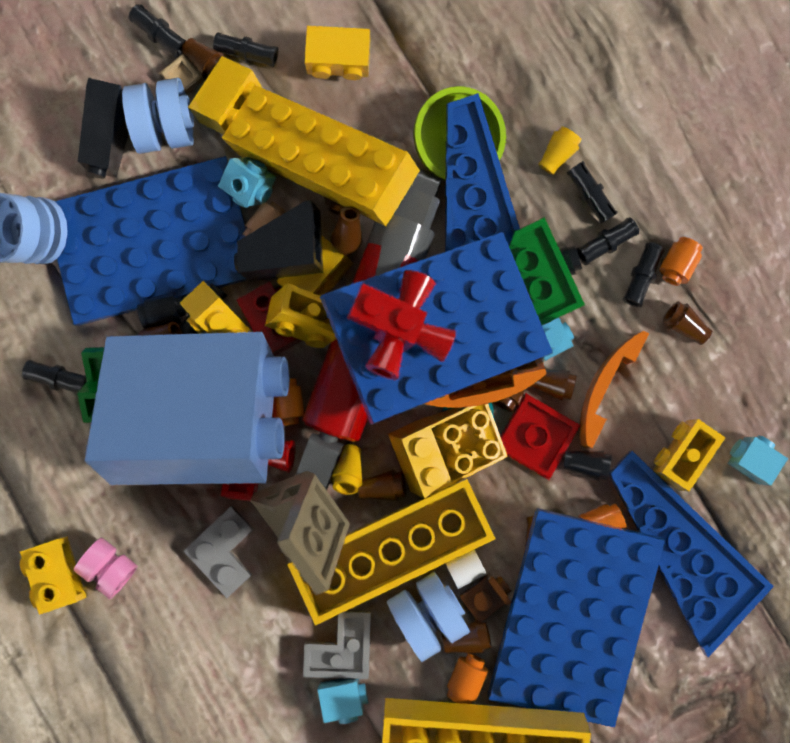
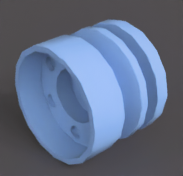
[0,193,67,264]

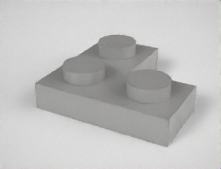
[184,506,254,598]
[303,610,371,679]

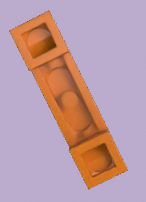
[580,331,649,448]
[425,358,546,408]

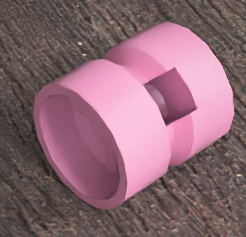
[74,537,138,600]

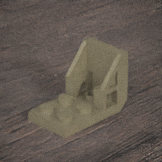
[250,471,350,595]

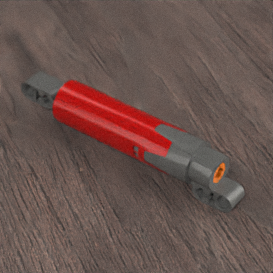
[295,168,442,491]

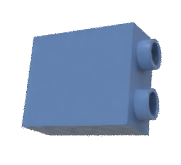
[85,332,289,485]

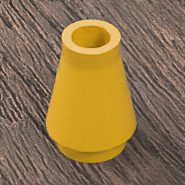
[538,126,582,175]
[330,444,362,495]

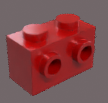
[236,281,303,357]

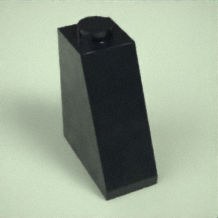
[77,78,129,179]
[234,200,323,282]

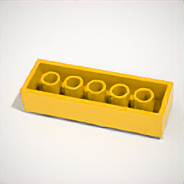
[222,85,420,226]
[287,478,495,625]
[382,698,591,743]

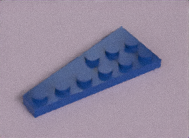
[445,93,520,252]
[609,451,774,657]

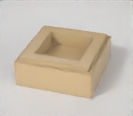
[159,54,204,95]

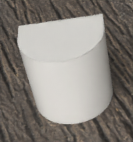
[445,550,487,589]

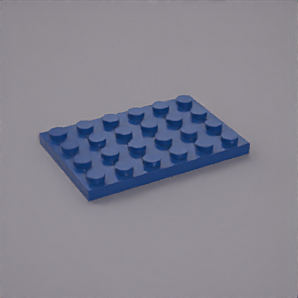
[55,156,247,326]
[320,232,553,424]
[487,508,665,728]

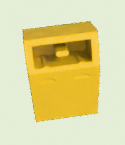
[388,404,508,499]

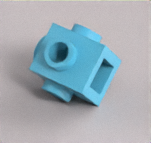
[218,157,276,208]

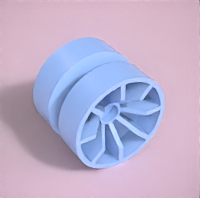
[122,77,194,154]
[387,571,470,662]

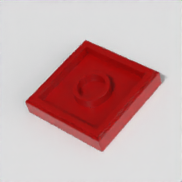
[500,393,581,480]

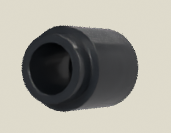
[137,292,187,329]

